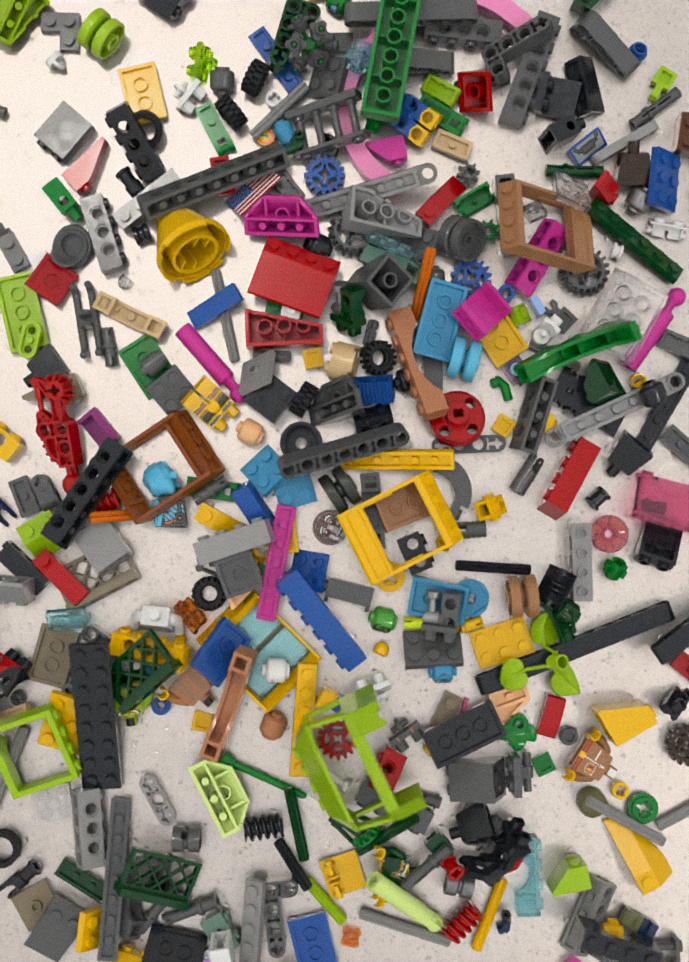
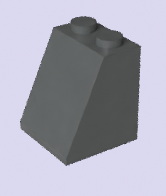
[347,252,415,310]
[446,756,506,804]

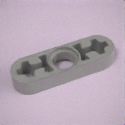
[139,773,176,826]

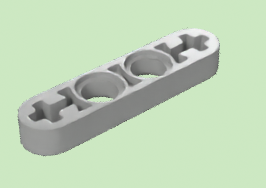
[590,120,659,166]

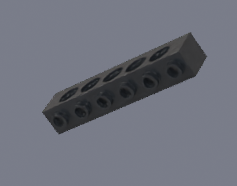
[40,436,133,550]

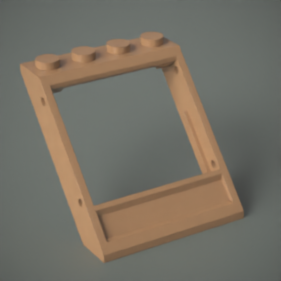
[497,179,596,274]

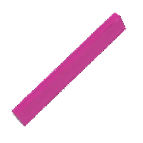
[256,504,296,622]

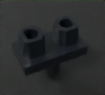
[660,686,689,721]

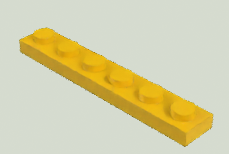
[340,449,455,470]
[289,662,318,777]

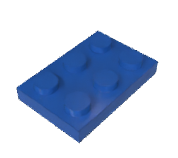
[647,146,681,213]
[189,616,252,688]
[287,910,338,962]

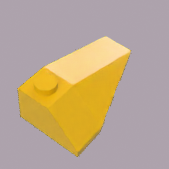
[603,811,673,896]

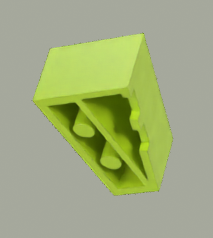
[0,0,51,46]

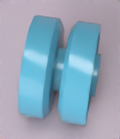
[445,335,483,383]

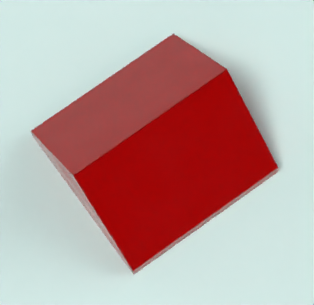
[457,69,493,112]

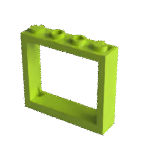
[0,702,83,800]

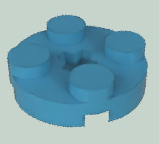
[457,579,489,617]

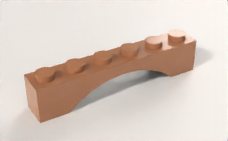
[385,306,449,421]
[199,645,258,763]

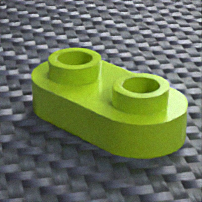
[17,320,43,359]

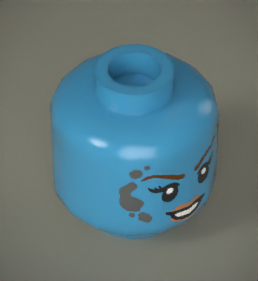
[428,666,457,683]

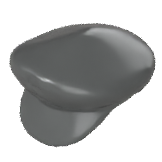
[51,224,93,269]

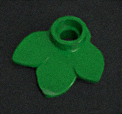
[500,714,537,752]

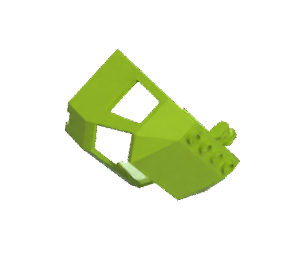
[293,683,427,832]

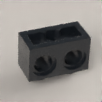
[396,531,435,576]

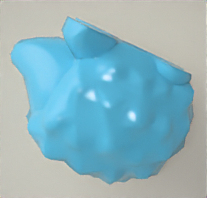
[142,461,181,498]

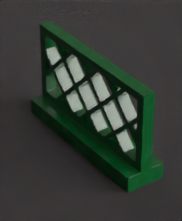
[112,629,183,715]
[113,846,202,911]

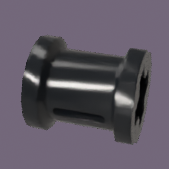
[585,486,611,511]

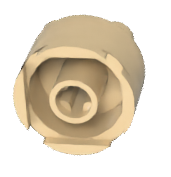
[324,341,361,380]

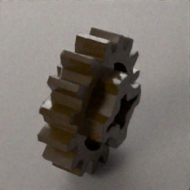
[665,723,689,767]

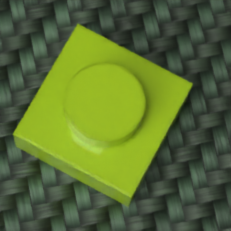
[509,303,532,327]

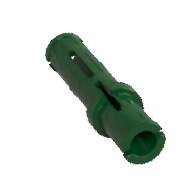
[545,163,604,179]

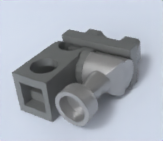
[421,589,464,643]

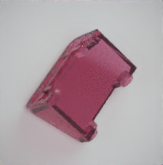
[625,470,689,533]

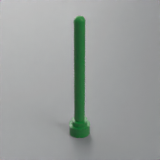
[220,752,307,799]

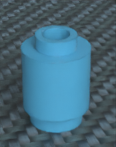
[272,119,295,146]

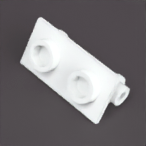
[646,216,689,241]

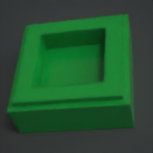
[531,751,556,777]

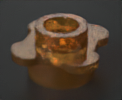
[340,926,361,948]

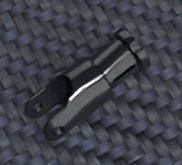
[115,166,145,198]
[0,859,42,899]

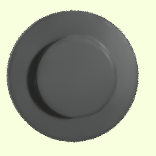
[559,726,578,745]

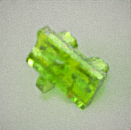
[186,41,218,82]

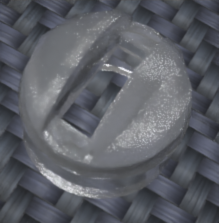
[118,273,135,290]

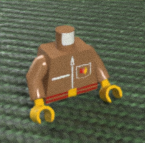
[561,726,617,782]

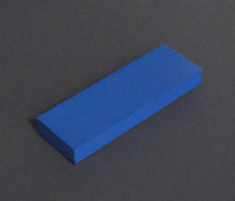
[187,283,244,330]

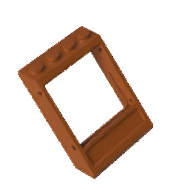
[107,410,225,525]

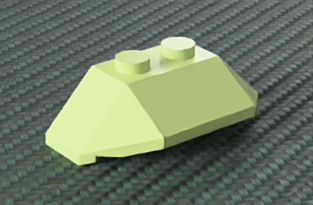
[188,759,250,839]

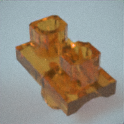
[173,597,208,635]

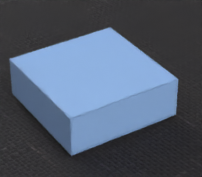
[528,296,546,318]

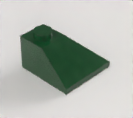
[583,358,626,405]

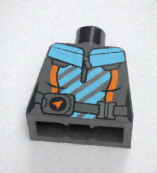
[151,495,189,528]

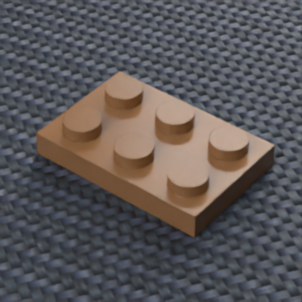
[372,482,430,533]

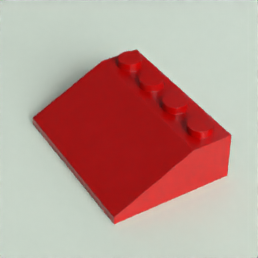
[247,236,341,319]

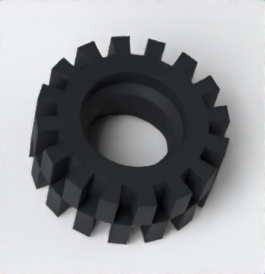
[241,58,270,97]
[214,93,248,131]
[359,340,397,375]
[288,381,319,418]
[192,576,226,611]

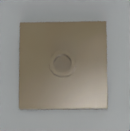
[10,877,55,932]

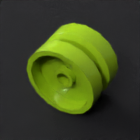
[77,8,125,60]

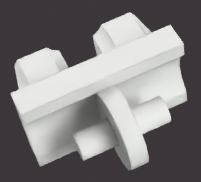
[173,78,207,115]
[531,314,563,345]
[356,672,392,706]

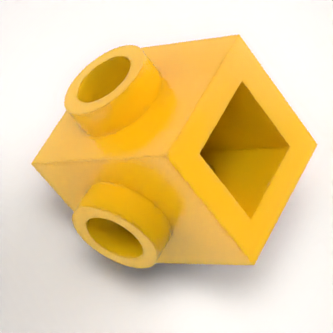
[474,493,507,522]

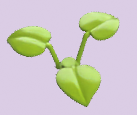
[500,611,580,696]

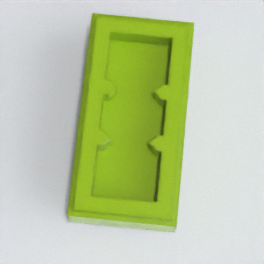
[420,73,462,108]

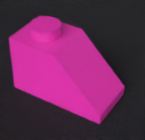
[365,134,408,167]

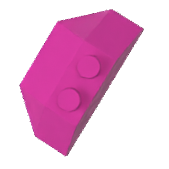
[243,194,320,238]

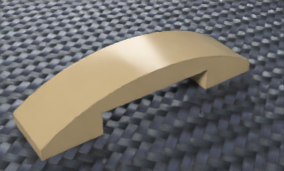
[92,290,168,340]

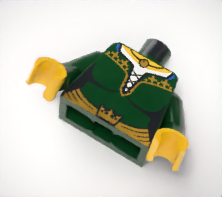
[372,845,418,908]

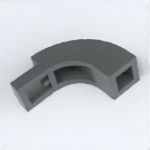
[433,461,472,521]

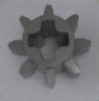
[456,161,480,187]

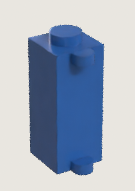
[231,480,275,526]

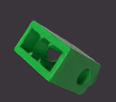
[41,176,82,222]

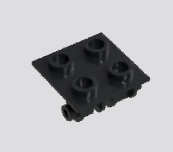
[538,564,577,611]

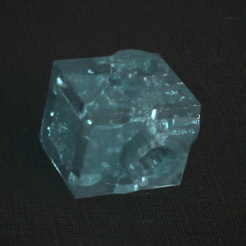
[344,39,373,74]

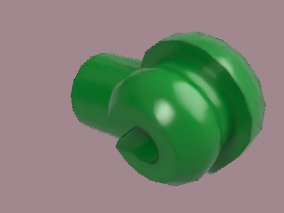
[490,376,513,401]

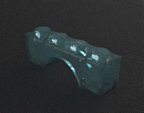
[514,833,544,917]

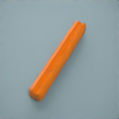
[411,246,437,320]

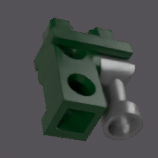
[330,280,366,337]

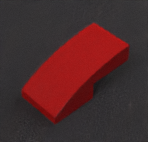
[536,694,566,739]

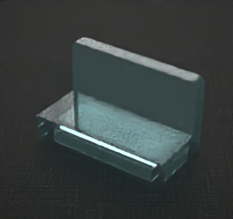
[45,607,91,631]

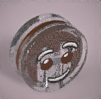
[313,510,346,545]

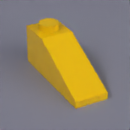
[194,502,246,532]

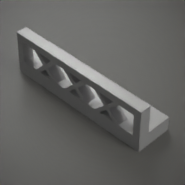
[560,874,617,957]

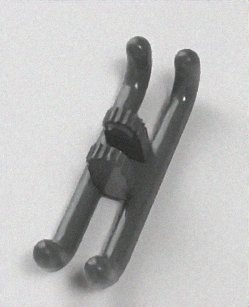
[69,281,104,359]

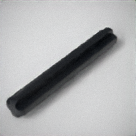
[455,560,531,575]

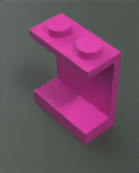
[451,281,513,342]

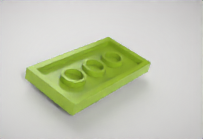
[0,270,50,354]

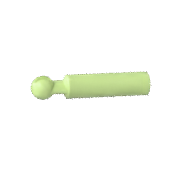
[366,871,444,932]

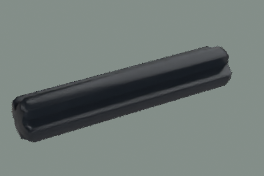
[274,838,312,892]

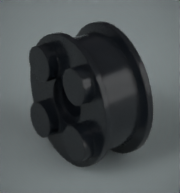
[280,422,323,463]

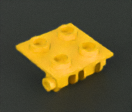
[319,849,366,900]

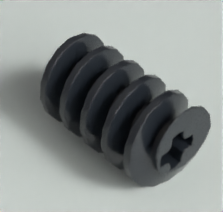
[243,813,284,842]

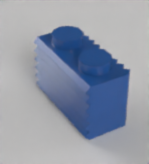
[354,374,395,406]

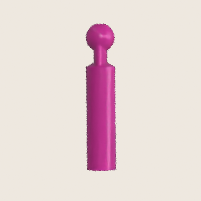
[620,287,686,373]
[175,323,247,403]

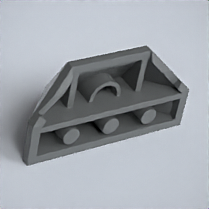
[308,375,365,427]

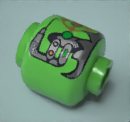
[368,606,398,633]

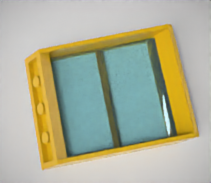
[196,590,322,714]

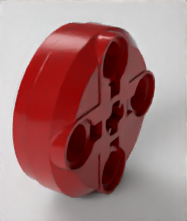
[429,391,485,447]

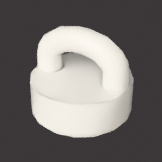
[45,50,66,70]

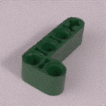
[269,0,321,74]

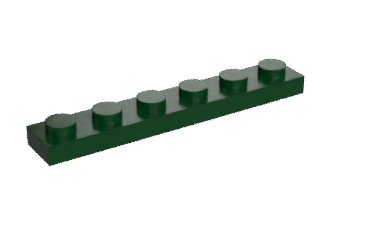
[585,197,684,284]

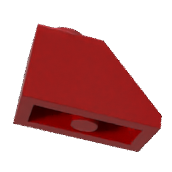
[587,169,620,205]

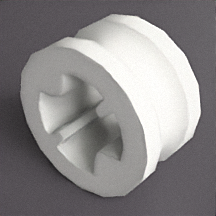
[265,90,283,109]
[609,242,624,261]

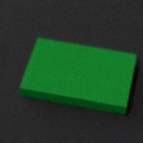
[118,334,172,400]

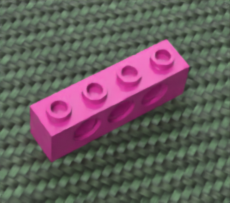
[504,218,566,298]

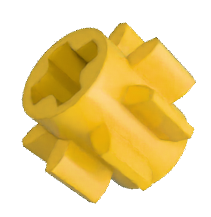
[601,918,624,939]

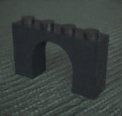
[571,915,663,962]

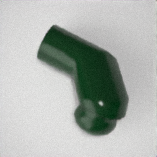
[283,129,306,155]

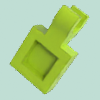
[648,65,678,103]

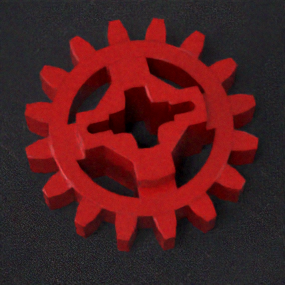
[317,719,356,760]

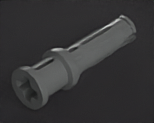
[161,892,221,927]

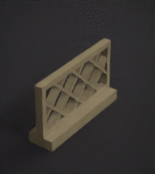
[61,555,141,614]

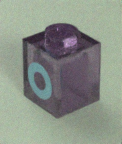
[501,355,525,387]

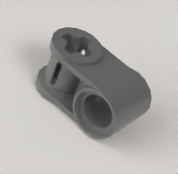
[31,474,62,512]

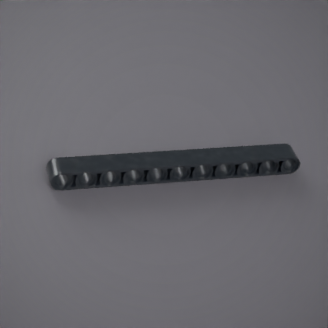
[474,600,676,695]

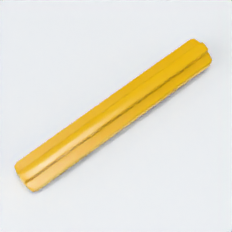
[471,878,508,952]

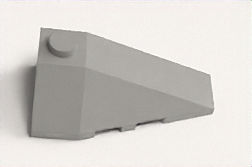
[341,184,422,239]

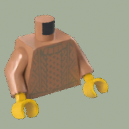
[155,651,216,708]

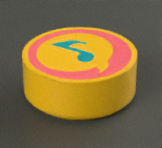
[257,127,275,147]

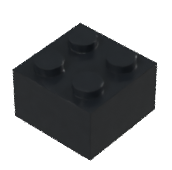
[243,375,297,425]

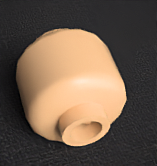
[235,418,265,446]

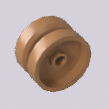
[505,574,540,619]

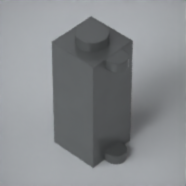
[323,576,374,612]

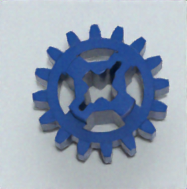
[304,154,345,196]
[450,258,492,299]

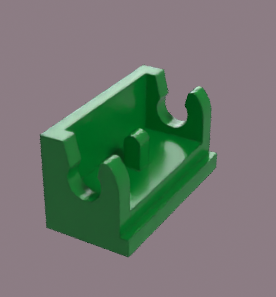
[452,181,495,218]

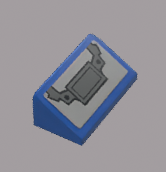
[566,127,608,166]

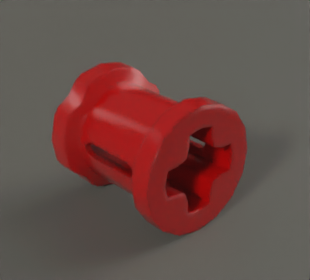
[440,854,464,881]

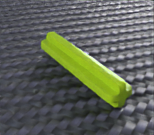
[308,876,347,925]

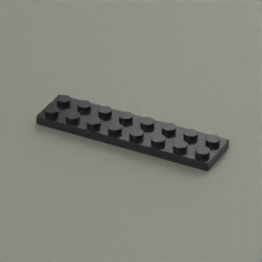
[68,642,123,789]

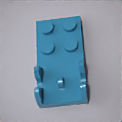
[412,277,469,363]

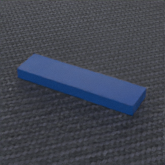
[248,26,304,94]

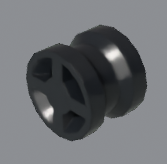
[131,223,153,246]

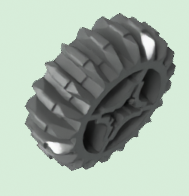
[328,210,379,258]
[558,249,610,298]

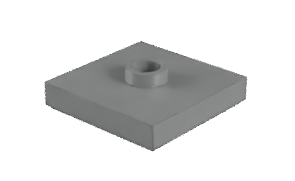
[238,349,276,396]

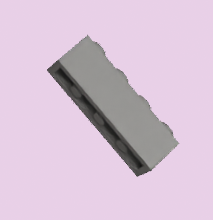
[193,516,276,566]

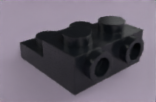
[634,519,683,571]

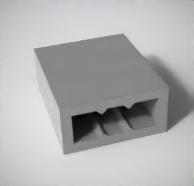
[74,522,134,577]

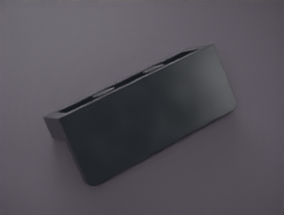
[564,55,605,118]
[0,540,50,595]

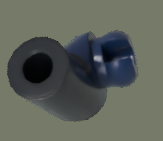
[497,910,511,934]

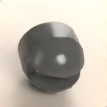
[10,690,27,706]

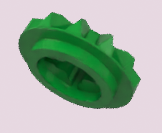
[627,792,659,824]
[353,826,380,847]

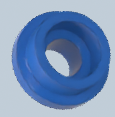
[629,42,647,61]
[151,697,171,715]

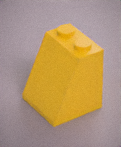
[590,700,658,747]

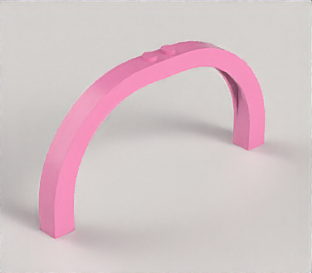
[338,0,532,198]

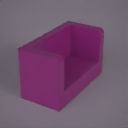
[77,407,122,448]

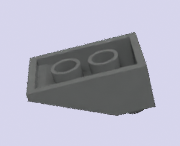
[24,894,85,962]

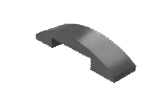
[360,472,386,549]

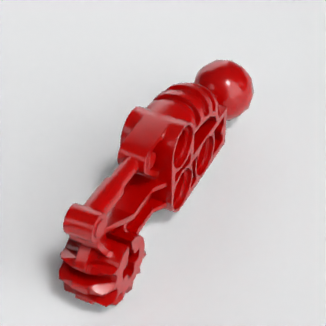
[30,372,84,493]

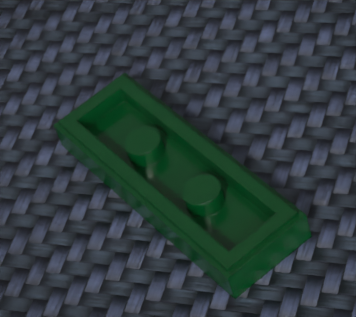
[54,856,104,905]

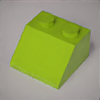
[15,509,73,557]
[546,854,592,897]

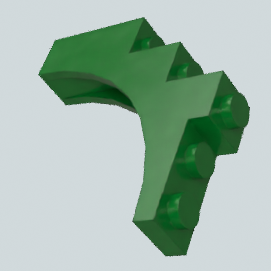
[514,320,643,383]

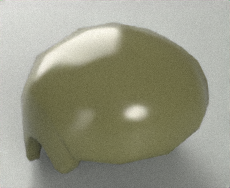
[576,786,607,818]

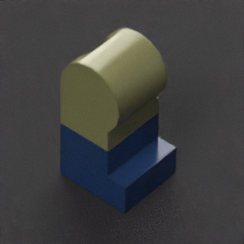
[618,906,659,939]

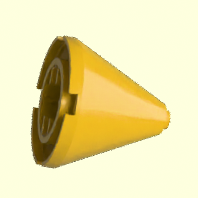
[156,207,231,283]

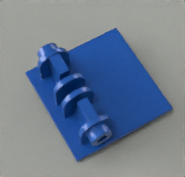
[292,549,329,593]

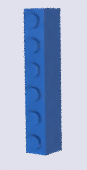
[276,566,367,672]

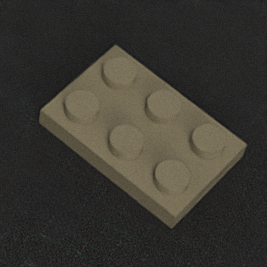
[28,623,81,689]

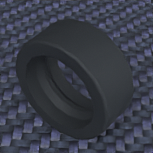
[126,110,162,147]
[0,829,22,869]

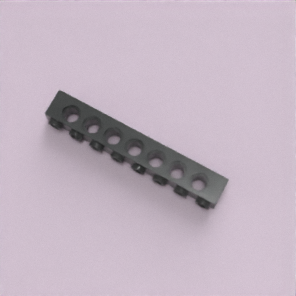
[136,142,290,221]

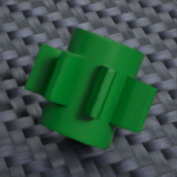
[482,219,500,244]
[603,557,628,581]

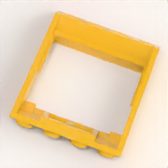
[336,470,464,586]

